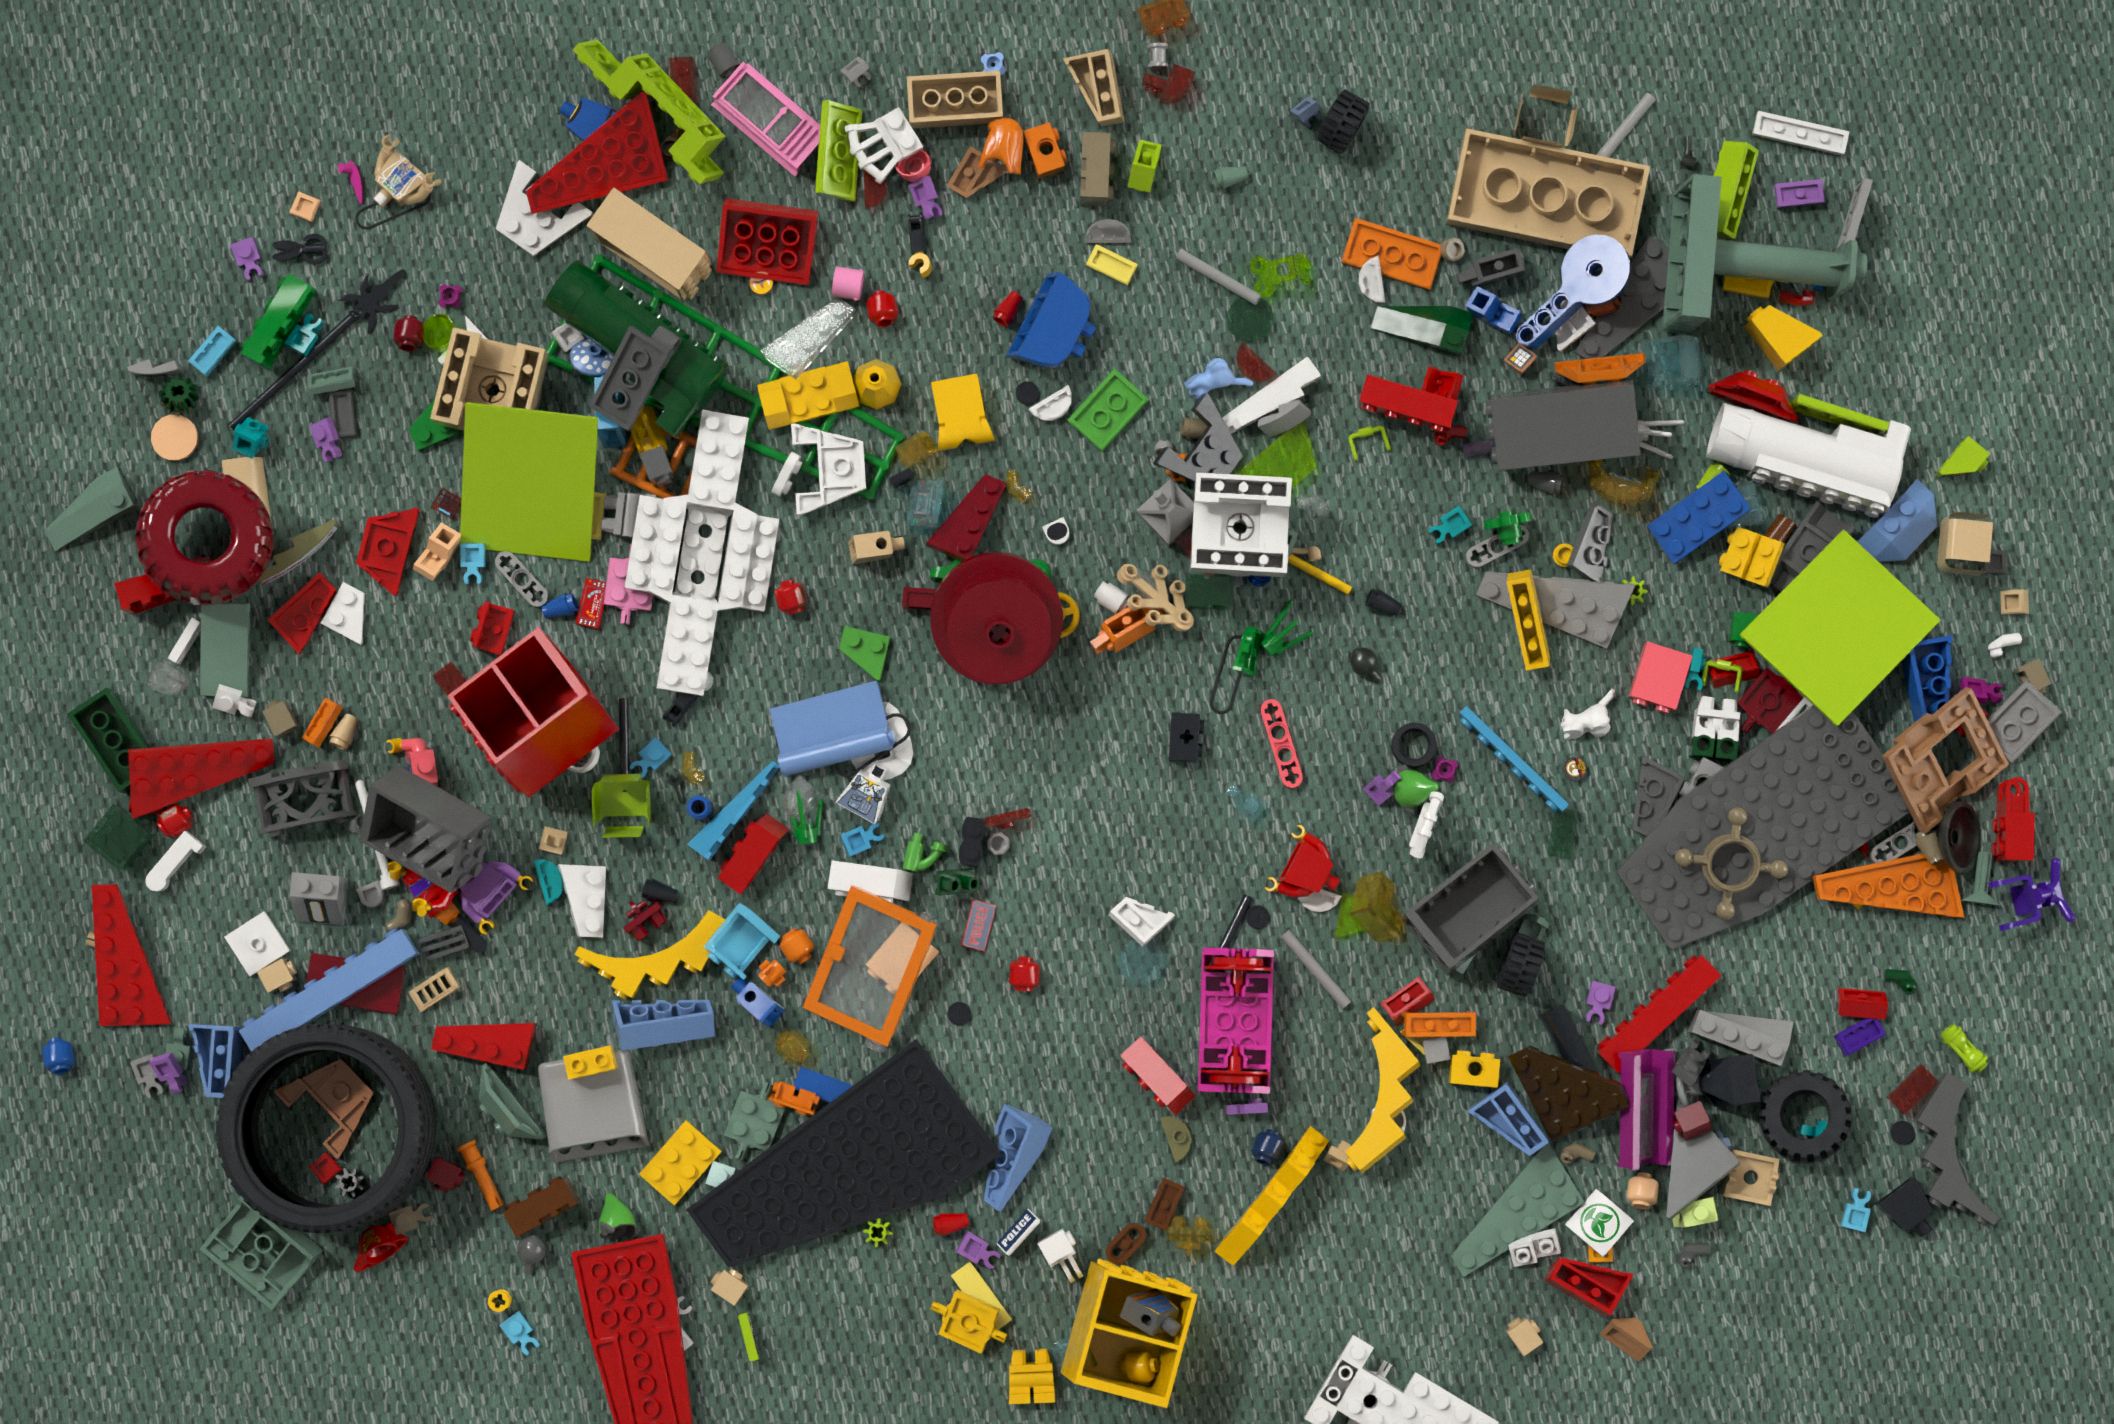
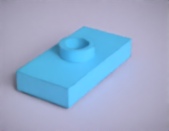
[188,326,238,377]

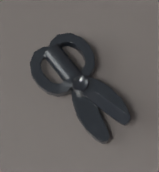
[272,234,328,265]

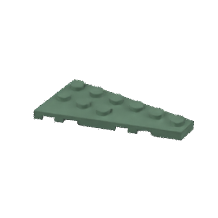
[1451,1143,1585,1277]

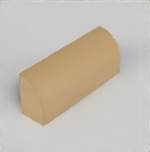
[222,457,275,550]

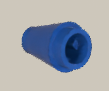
[542,593,579,619]

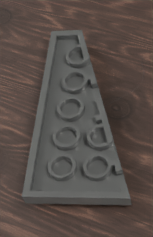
[1574,235,1669,359]

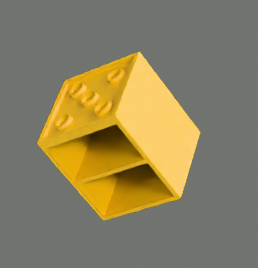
[1060,1259,1198,1408]

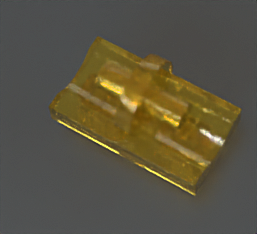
[1167,1216,1211,1256]

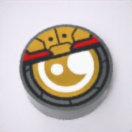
[1562,757,1586,781]

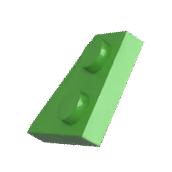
[839,626,891,681]

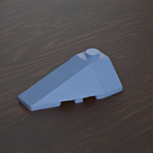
[984,1104,1053,1211]

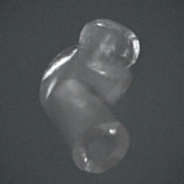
[1296,495,1330,517]

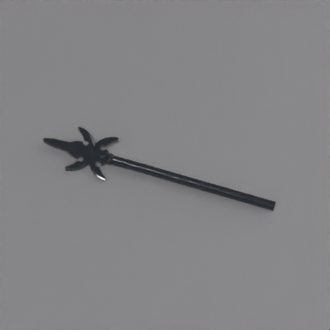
[228,269,405,430]

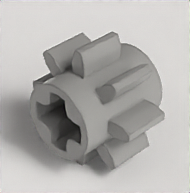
[335,1168,365,1197]

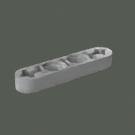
[1870,808,1947,863]

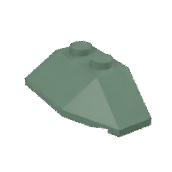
[479,1063,547,1140]

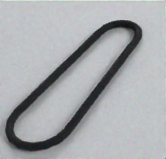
[835,713,911,777]

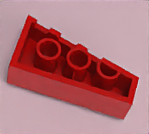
[1359,374,1458,433]
[114,554,214,615]
[431,1023,537,1070]

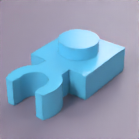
[460,543,486,584]
[1841,1188,1871,1232]
[499,1311,540,1355]

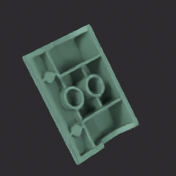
[200,1196,323,1310]

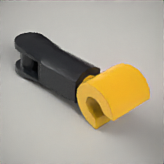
[907,212,932,278]

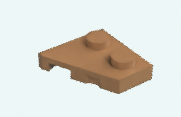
[947,146,1008,198]

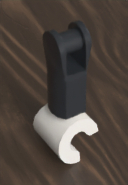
[662,672,713,727]

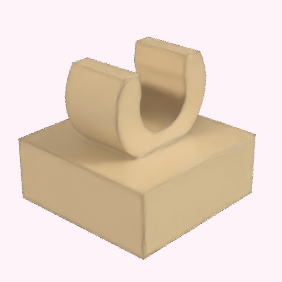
[539,826,568,855]
[1323,1140,1351,1171]

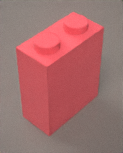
[1628,642,1692,714]

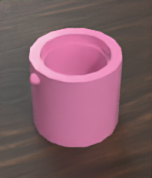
[832,266,864,301]

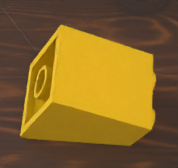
[1744,305,1823,371]

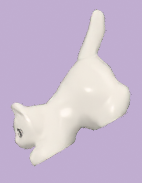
[1560,689,1615,740]

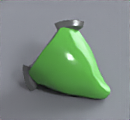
[1393,764,1439,814]
[599,1193,640,1239]

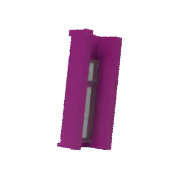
[1617,1049,1675,1170]

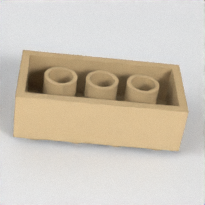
[907,71,1003,129]

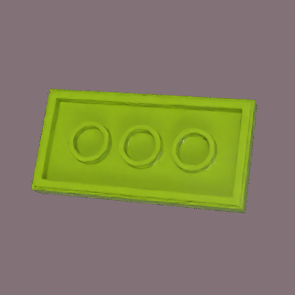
[815,100,862,202]
[1791,394,1890,436]

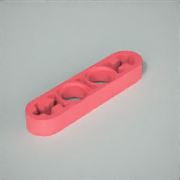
[1260,699,1303,788]

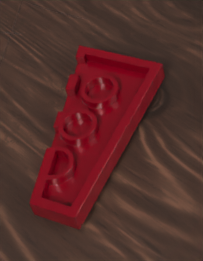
[926,474,1007,561]

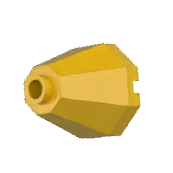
[853,359,902,410]

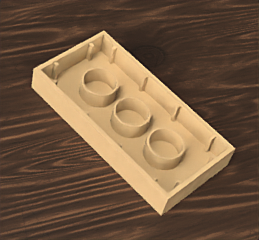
[1446,128,1650,259]

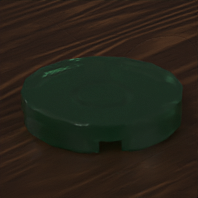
[1226,297,1273,343]

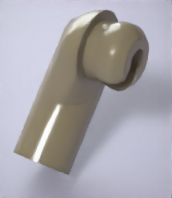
[1560,1143,1596,1164]

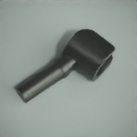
[1681,136,1697,170]
[666,769,685,804]

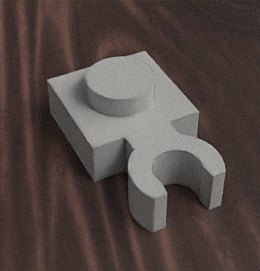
[130,1053,165,1098]

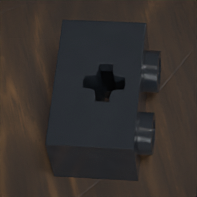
[1168,712,1204,763]

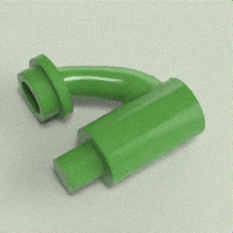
[902,833,948,872]

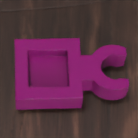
[1960,677,2003,704]

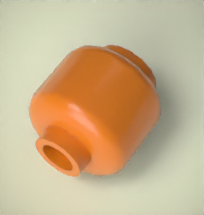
[779,928,815,964]

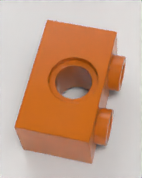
[1023,122,1068,179]

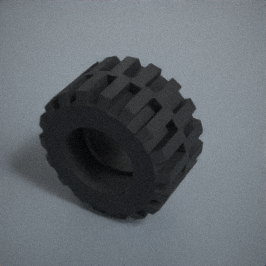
[1316,89,1370,154]
[1496,932,1545,998]

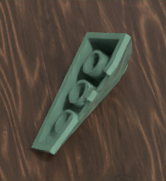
[45,467,139,552]

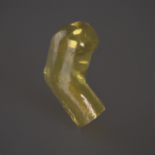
[1006,470,1031,502]
[681,751,704,784]

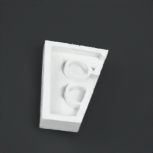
[558,864,606,938]

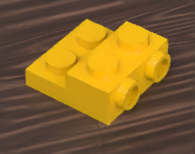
[1719,527,1785,588]

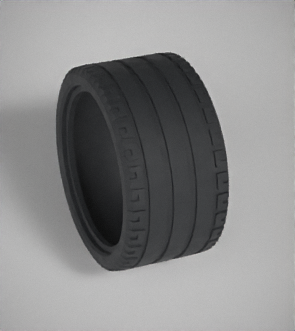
[216,1024,437,1233]

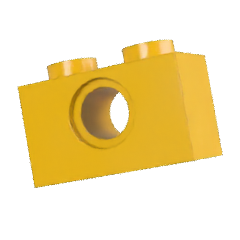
[563,1045,618,1080]
[1448,1050,1500,1088]

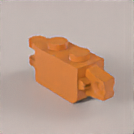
[1090,602,1166,655]

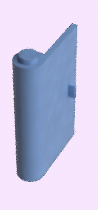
[770,681,896,777]

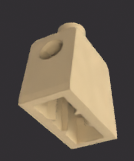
[848,531,905,565]

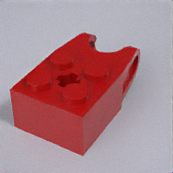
[1991,777,2035,862]

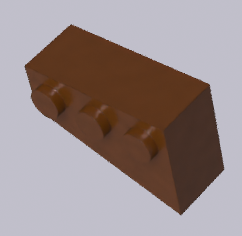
[503,1176,581,1238]

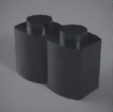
[959,817,986,867]

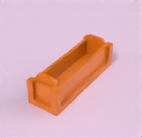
[1402,1011,1476,1037]

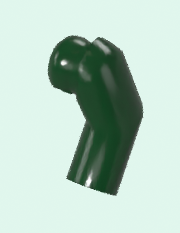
[1884,969,1917,995]

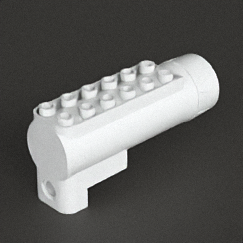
[1706,403,1911,518]

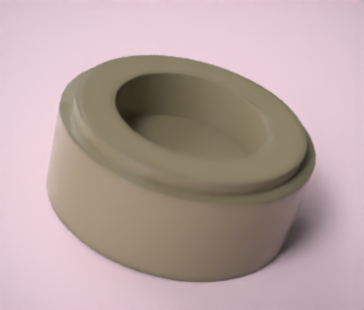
[1440,238,1465,262]

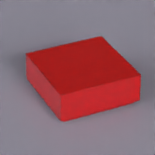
[309,1151,343,1185]

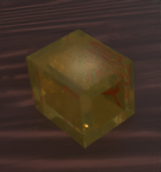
[895,431,938,468]

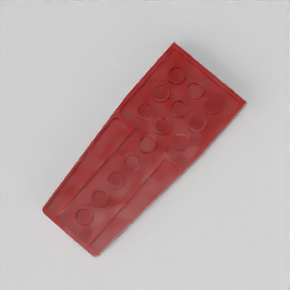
[571,1233,693,1424]

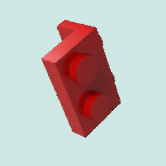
[1421,366,1464,400]
[470,601,515,655]

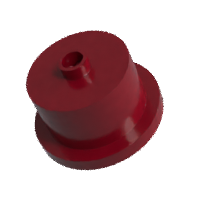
[930,552,1063,684]

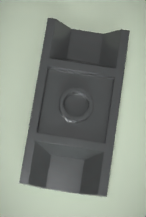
[1769,501,1856,592]

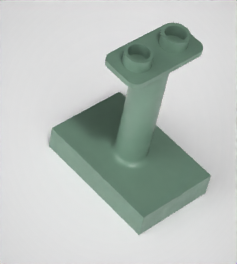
[1662,174,1867,333]

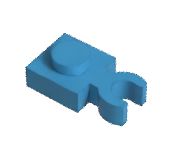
[629,737,672,778]
[839,823,885,857]

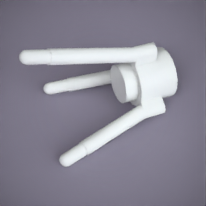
[1637,420,1685,459]

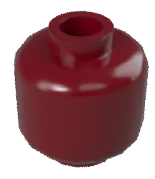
[393,315,425,352]

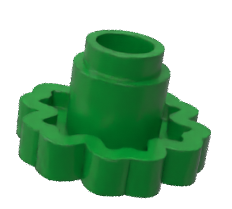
[1483,510,1532,546]

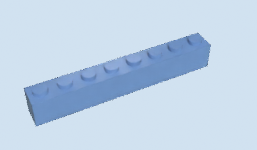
[239,928,420,1051]

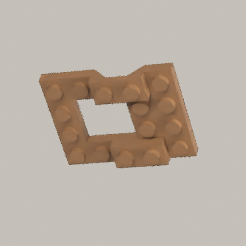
[1882,687,2009,833]

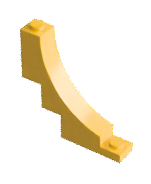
[1345,1007,1421,1174]

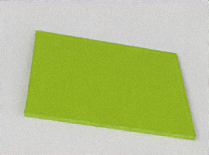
[460,402,599,562]
[1739,529,1941,727]

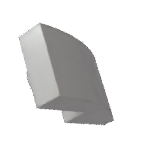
[1258,400,1311,437]

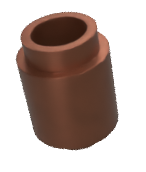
[1585,295,1622,317]

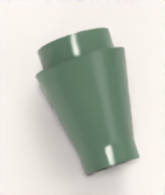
[1212,166,1248,190]

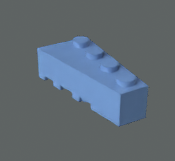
[612,1000,715,1051]

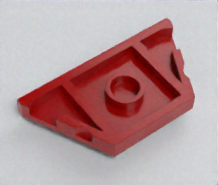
[356,507,420,596]

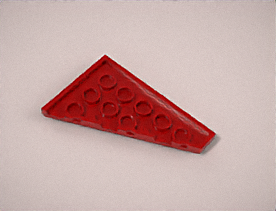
[525,91,668,214]

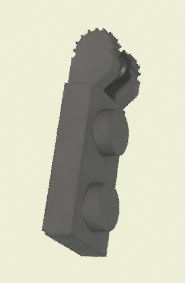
[1672,1038,1711,1087]

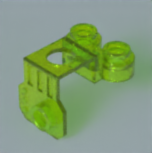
[1250,253,1311,298]

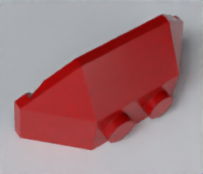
[1706,370,1798,424]

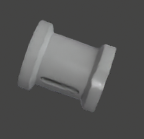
[1147,43,1168,70]

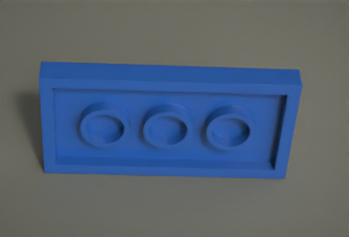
[1647,471,1752,564]

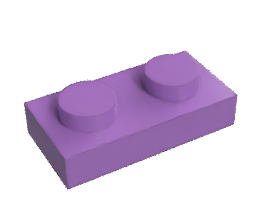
[1774,179,1825,209]

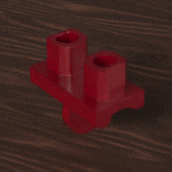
[623,900,667,942]

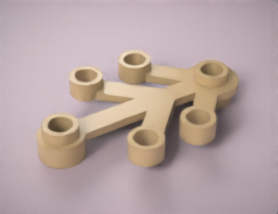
[1117,564,1194,631]

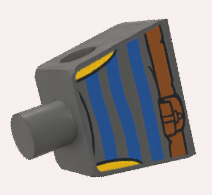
[1120,1288,1181,1337]

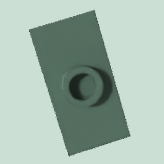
[307,367,355,395]

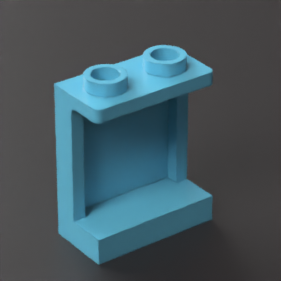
[703,903,780,980]

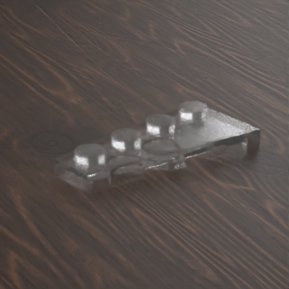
[760,297,857,380]

